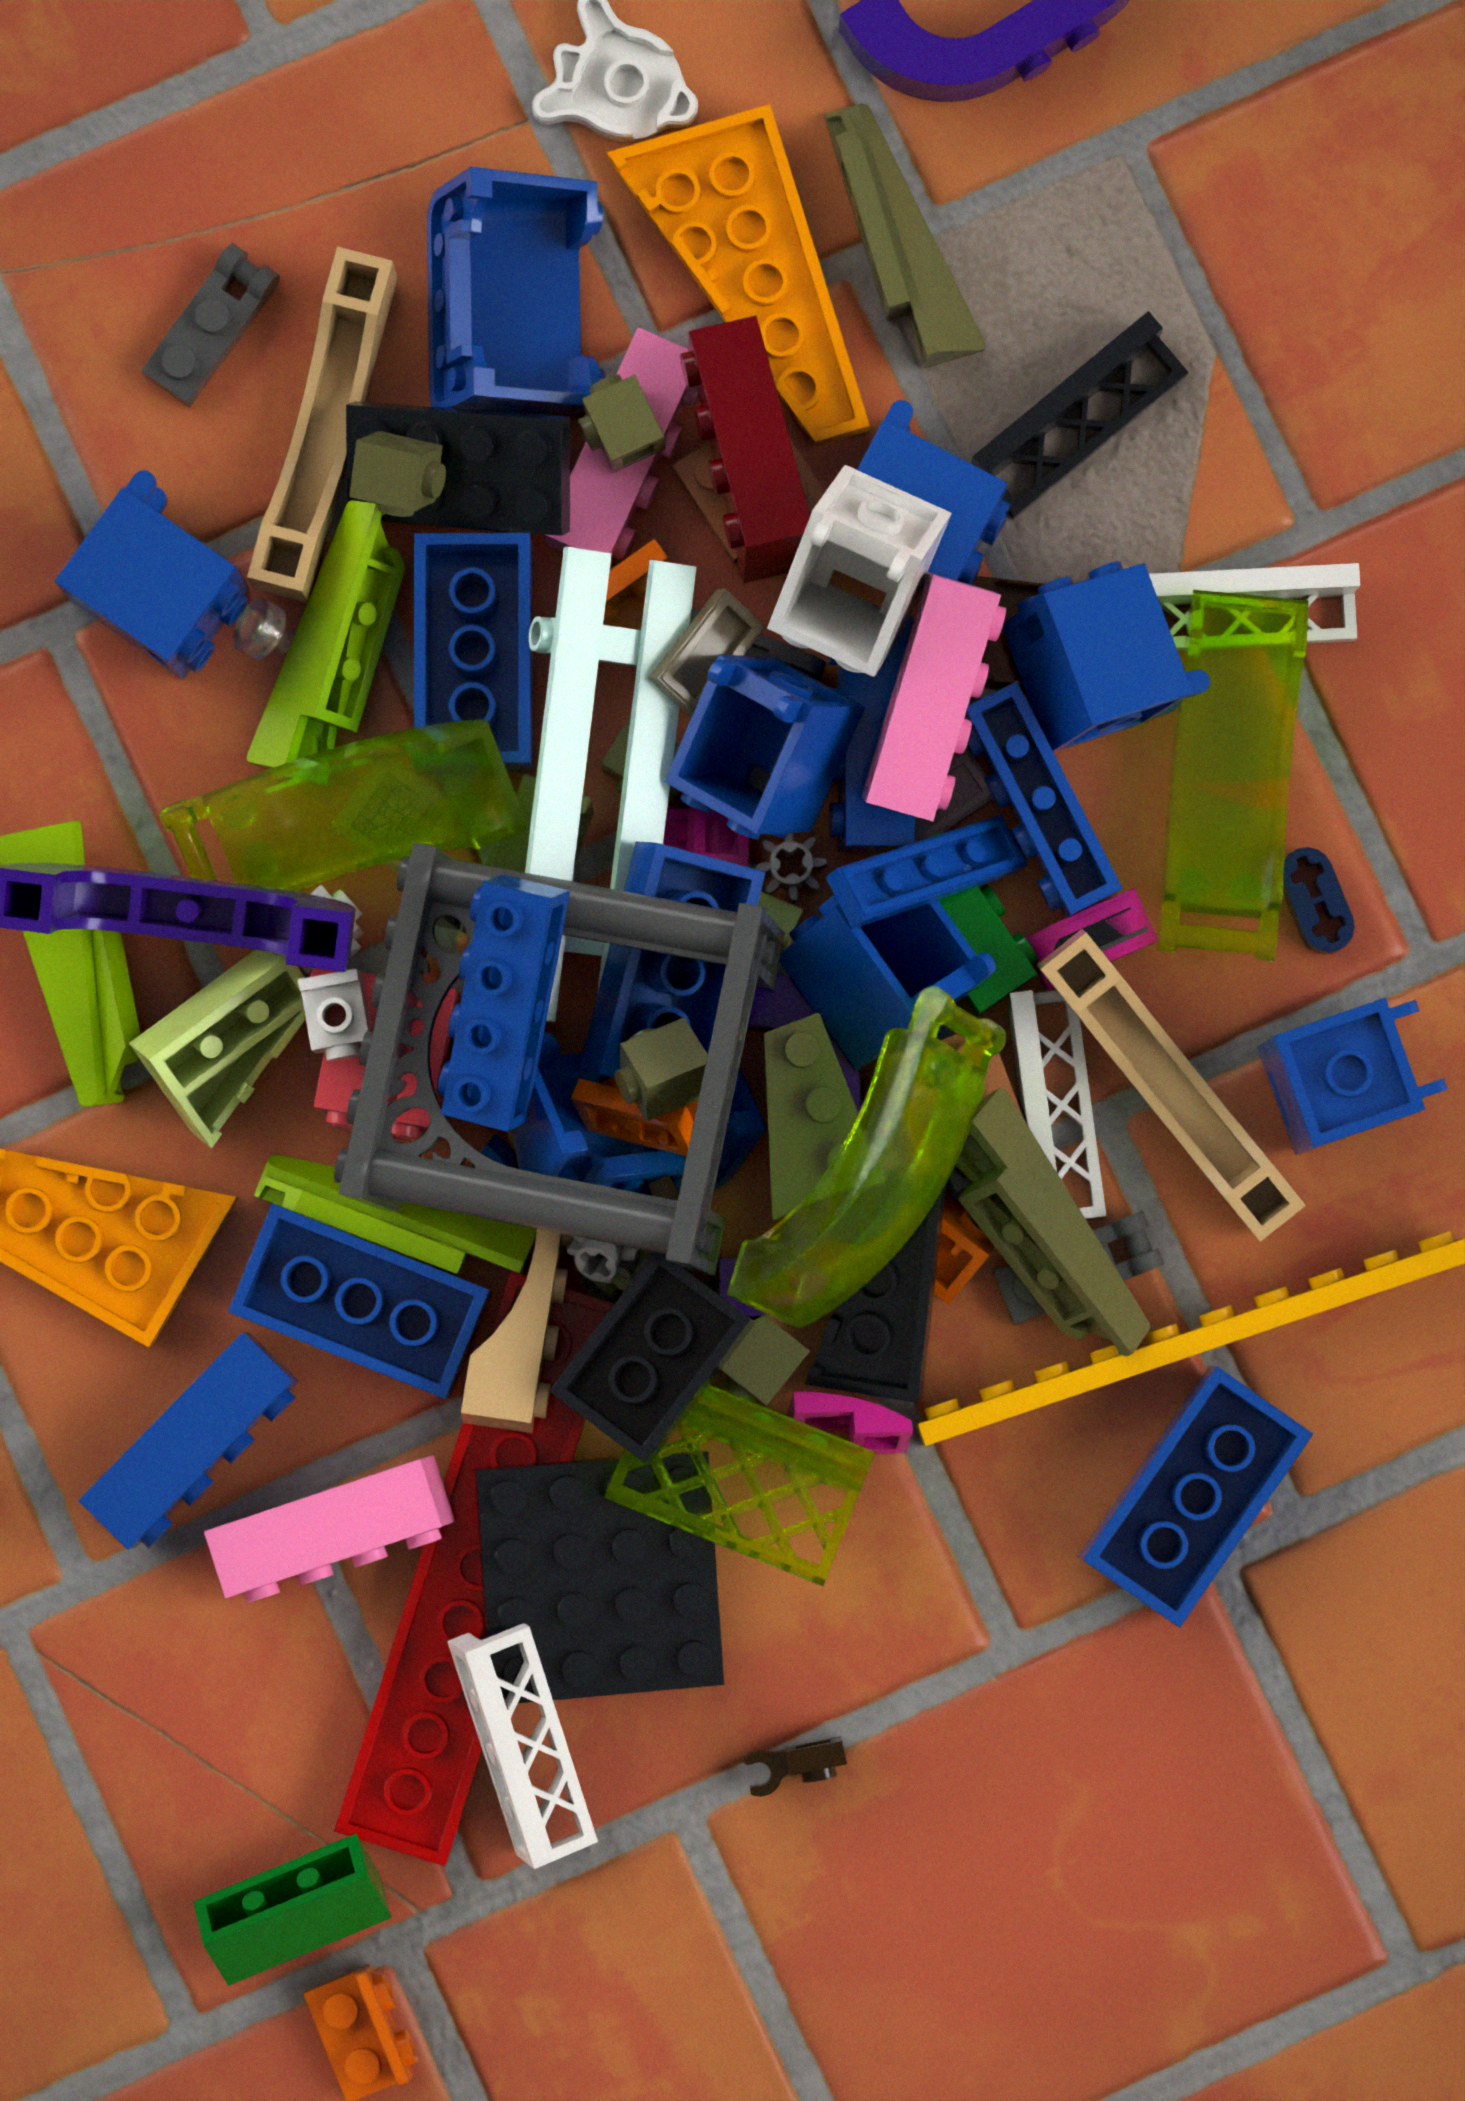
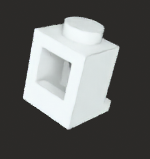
[298,969,372,1061]

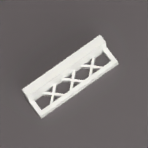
[1149,563,1360,650]
[1006,990,1106,1219]
[447,1623,598,1869]

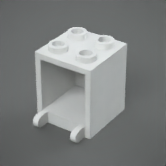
[767,465,952,677]

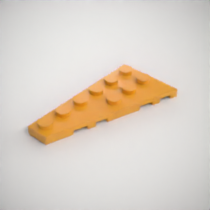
[607,104,870,447]
[0,1148,239,1348]

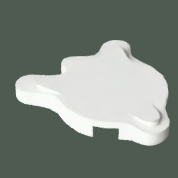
[532,0,698,142]

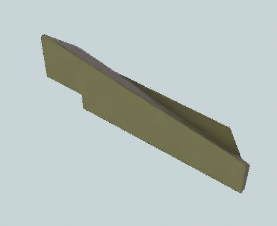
[824,103,985,368]
[933,1088,1150,1356]

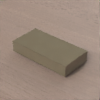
[648,589,765,716]

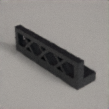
[971,311,1189,520]

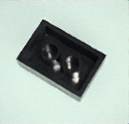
[549,1252,755,1465]

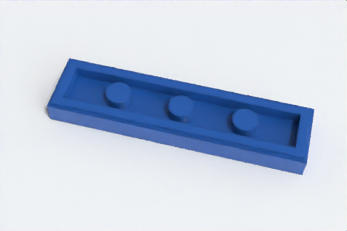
[826,815,1028,929]

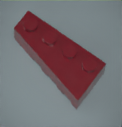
[680,315,810,583]

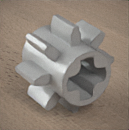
[755,833,827,903]
[567,1236,640,1283]

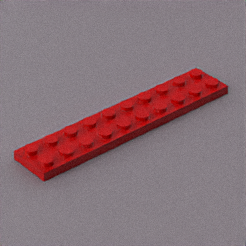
[334,1271,614,1866]

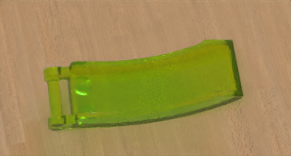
[1157,590,1309,962]
[158,720,529,892]
[727,986,1006,1328]

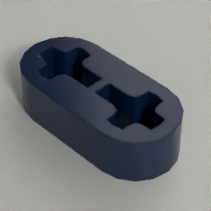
[1278,847,1355,955]

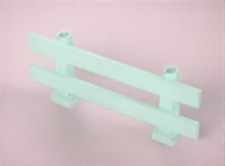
[525,547,696,1022]

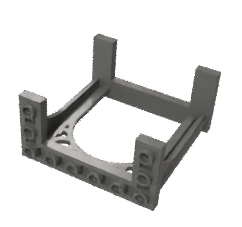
[334,842,785,1276]

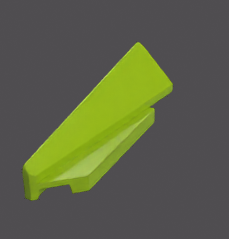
[247,500,405,784]
[0,821,141,1108]
[254,1154,536,1276]

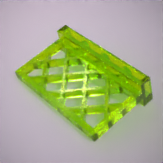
[604,1385,876,1586]

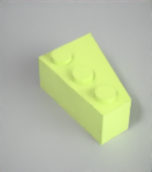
[129,949,306,1149]

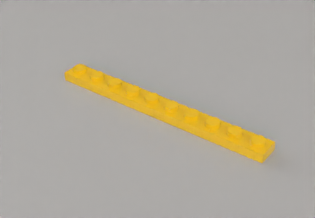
[916,1230,1465,1446]

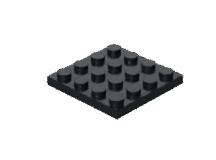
[474,1450,724,1703]

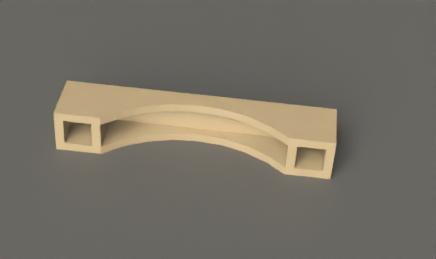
[247,246,398,603]
[1037,929,1306,1242]
[461,1130,574,1433]

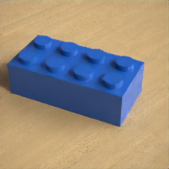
[414,533,533,773]
[579,841,766,1078]
[228,1203,493,1399]
[1077,1366,1313,1628]

